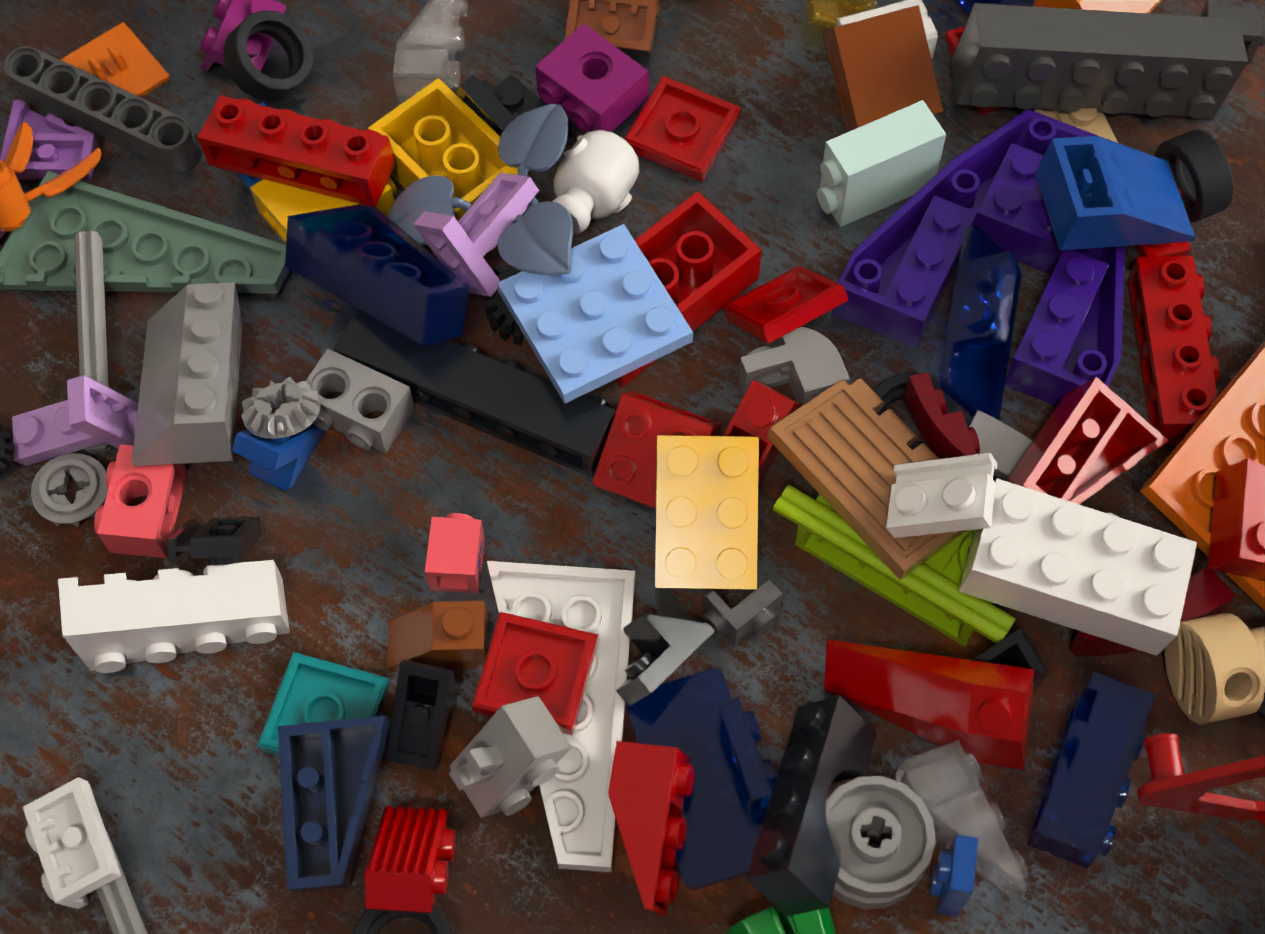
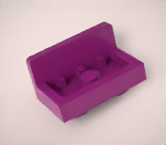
[198,0,286,72]

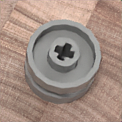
[825,776,936,909]

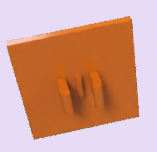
[60,22,171,97]

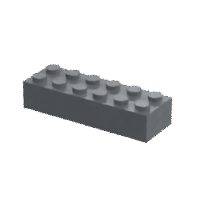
[951,3,1248,119]

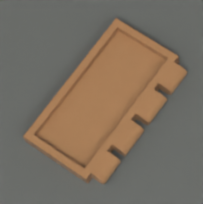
[767,379,967,580]

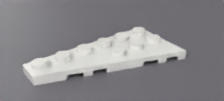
[487,561,636,872]

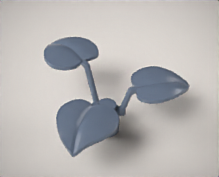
[386,104,573,275]

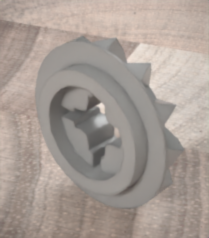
[241,377,320,439]
[31,453,108,527]

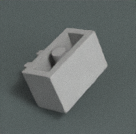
[449,696,572,818]

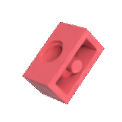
[94,444,188,559]

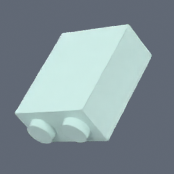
[817,100,946,227]

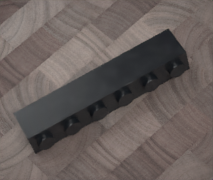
[333,304,616,478]

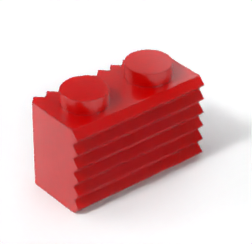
[365,805,456,913]

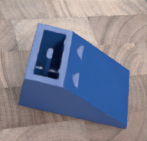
[1035,136,1195,251]

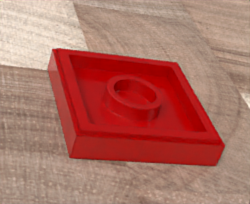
[624,76,741,182]
[722,265,849,344]
[472,612,599,736]

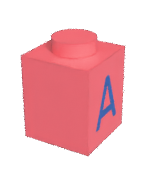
[425,513,485,594]

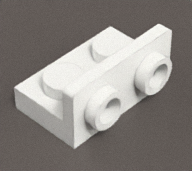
[23,777,122,909]

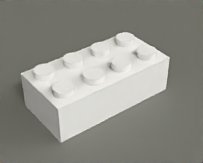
[958,478,1197,656]

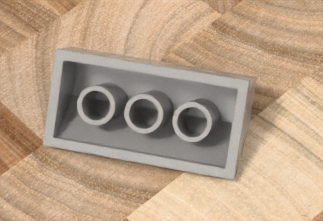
[132,282,243,466]

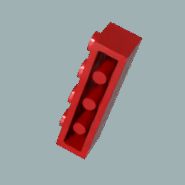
[197,95,396,207]
[1127,256,1219,445]

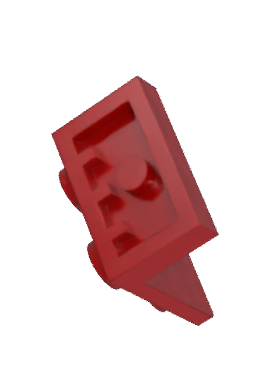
[593,391,722,508]

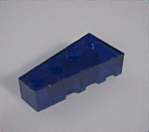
[285,204,469,345]

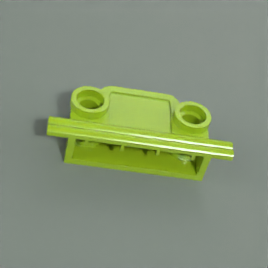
[773,485,1016,647]

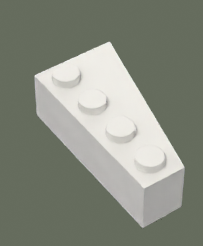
[58,560,290,673]

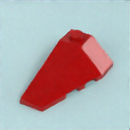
[824,640,1034,770]

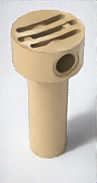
[1165,613,1265,725]

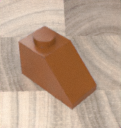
[387,601,489,672]

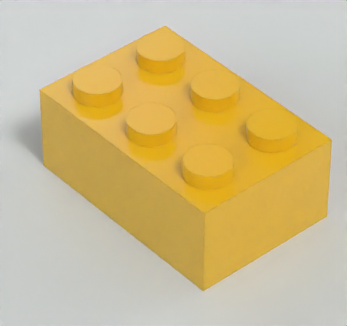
[368,78,519,221]
[655,435,759,589]

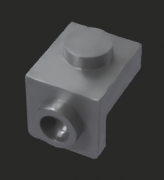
[702,579,783,648]

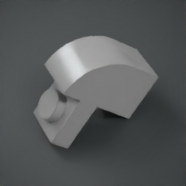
[739,327,850,405]

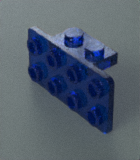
[938,225,1021,420]
[626,669,777,890]

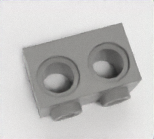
[306,348,415,454]

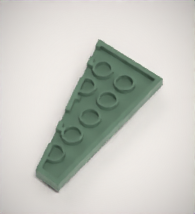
[0,171,297,294]

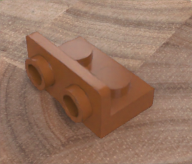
[564,0,660,55]

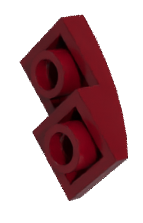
[904,372,980,459]

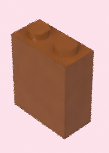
[822,5,943,133]

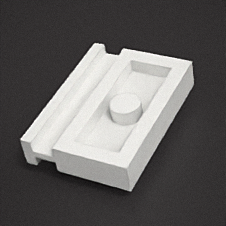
[886,453,998,538]

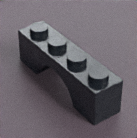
[746,695,877,917]

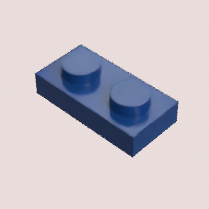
[929,834,978,917]

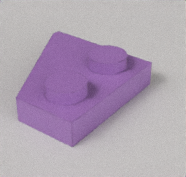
[0,100,99,181]

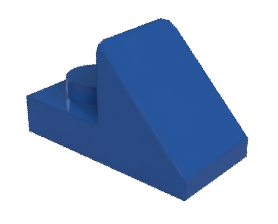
[232,424,325,490]

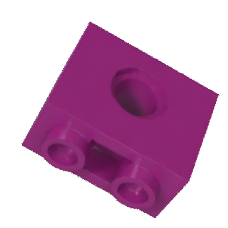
[535,23,649,132]

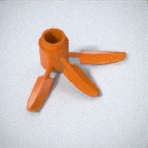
[0,122,102,231]

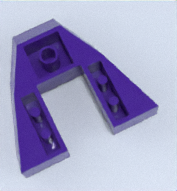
[832,109,1125,407]

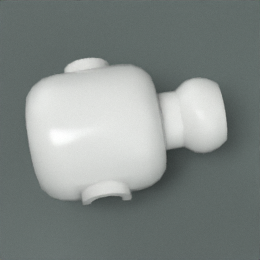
[552,130,639,235]

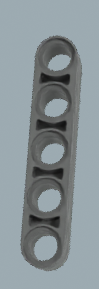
[4,46,201,172]

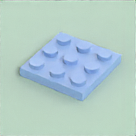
[497,224,693,404]

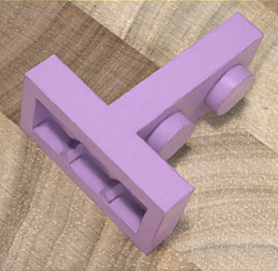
[413,173,539,297]
[12,375,138,466]

